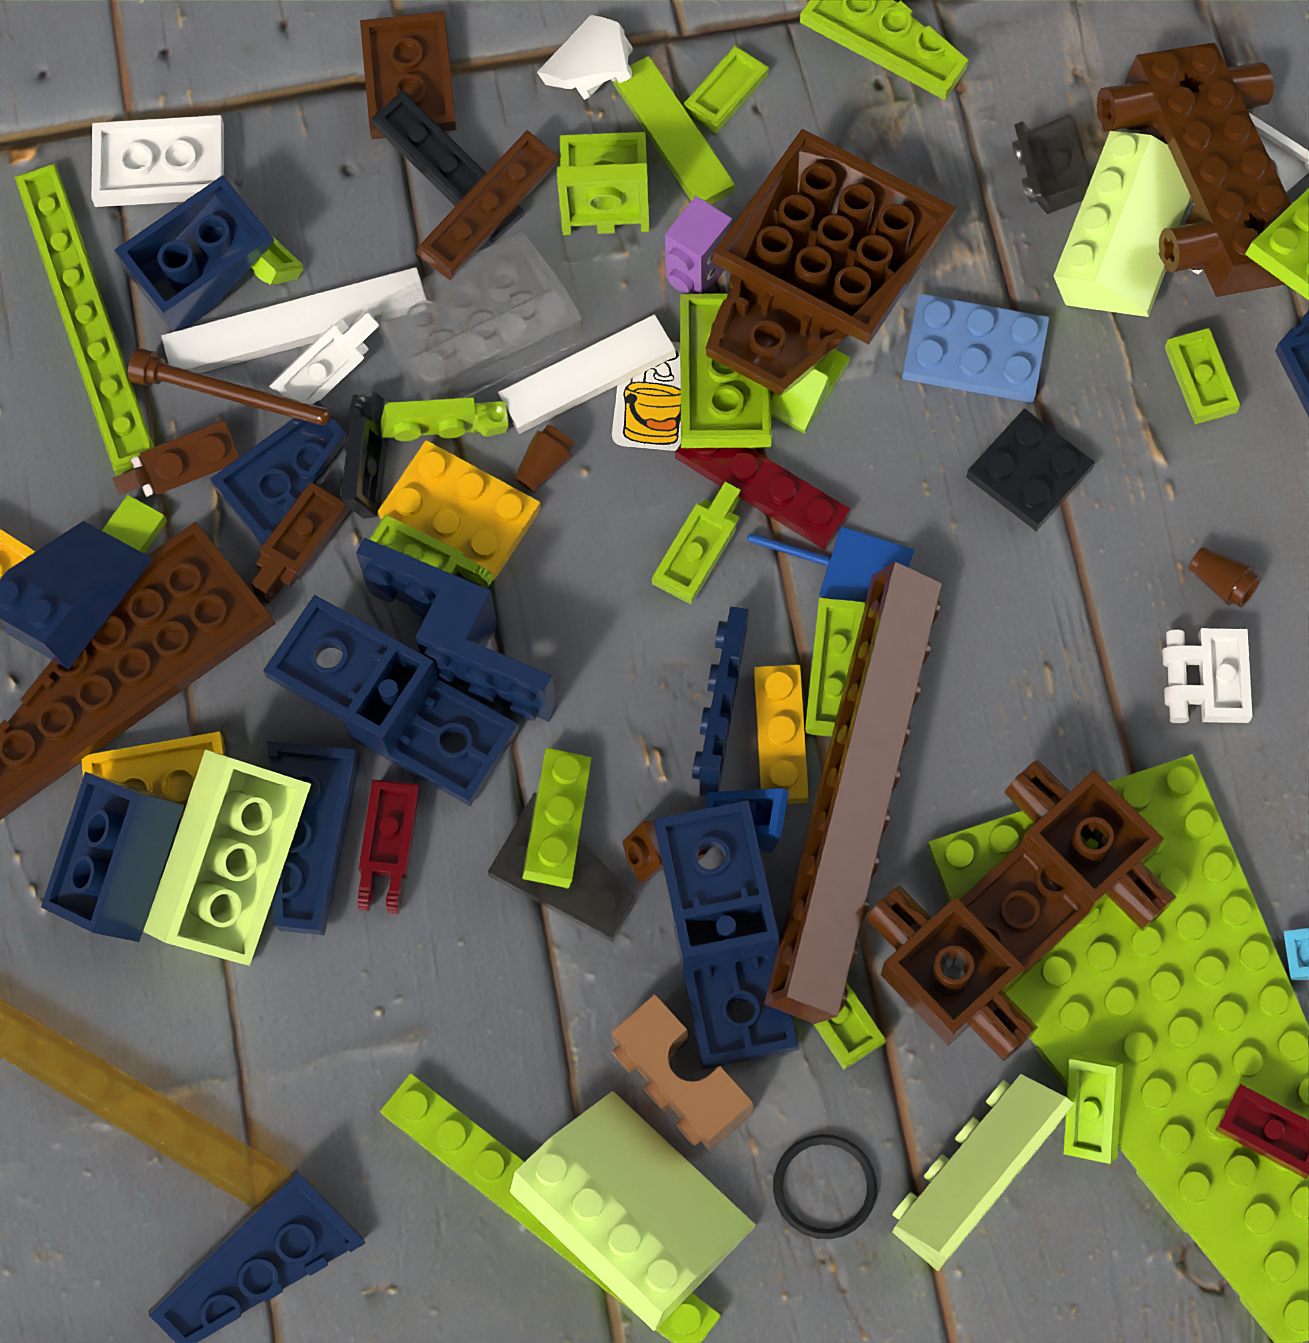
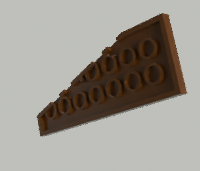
[0,522,275,820]

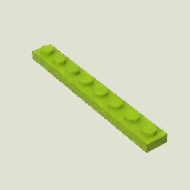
[380,1073,721,1343]

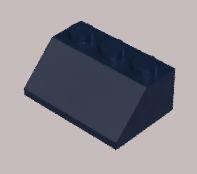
[41,772,184,942]

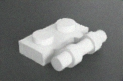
[1162,628,1253,723]

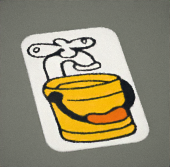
[612,341,681,451]

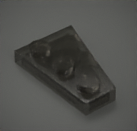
[488,792,636,942]

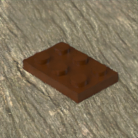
[360,11,457,139]

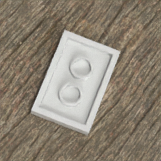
[91,115,224,207]

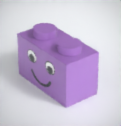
[665,196,732,294]

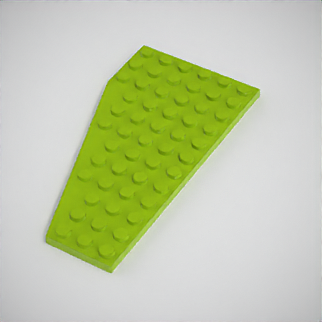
[927,754,1309,1343]

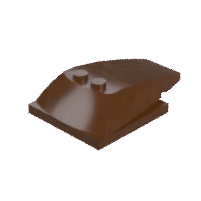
[705,129,956,396]

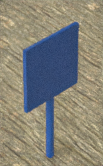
[747,527,915,602]

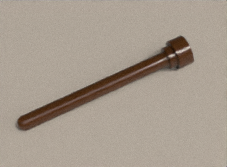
[128,348,331,425]

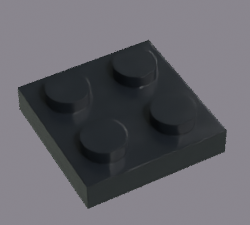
[966,408,1095,532]

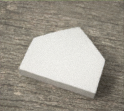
[537,15,633,100]

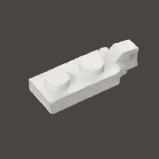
[268,312,379,404]

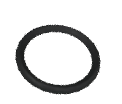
[773,1134,877,1239]

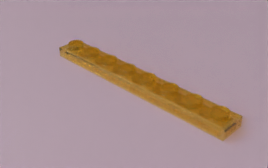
[0,999,292,1209]

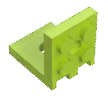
[557,132,650,235]

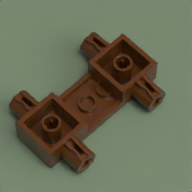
[1097,42,1291,297]
[866,760,1177,1061]

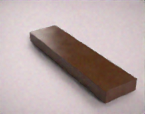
[416,130,560,281]

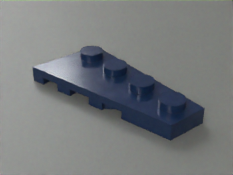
[692,606,749,796]
[148,1169,366,1343]

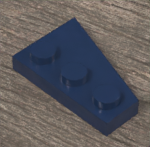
[210,400,347,546]

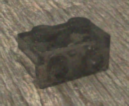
[1012,114,1091,215]

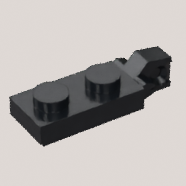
[340,392,388,519]

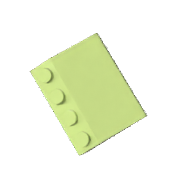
[510,1091,756,1331]

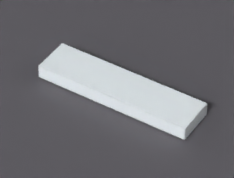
[498,314,676,434]

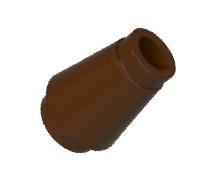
[513,424,575,493]
[1188,547,1261,608]

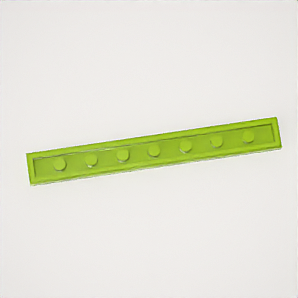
[14,163,154,476]

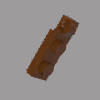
[112,420,239,497]
[251,482,351,603]

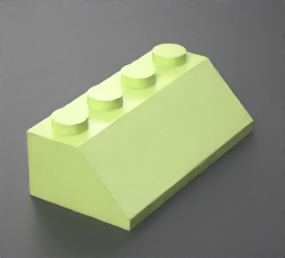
[1054,131,1192,317]
[143,750,311,966]
[892,1074,1074,1271]

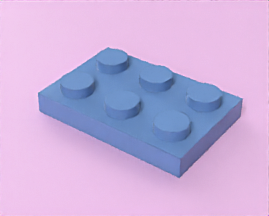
[902,294,1049,403]

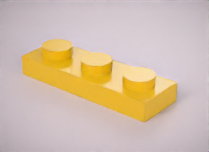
[754,665,809,804]

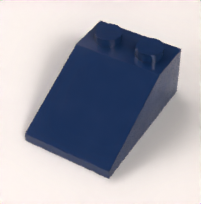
[114,175,274,332]
[0,521,151,669]

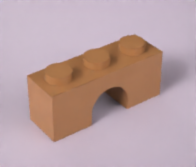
[611,994,754,1151]

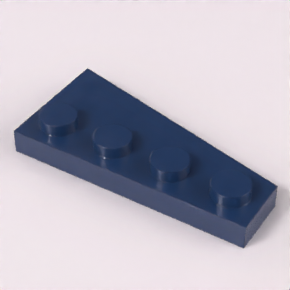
[267,741,361,935]

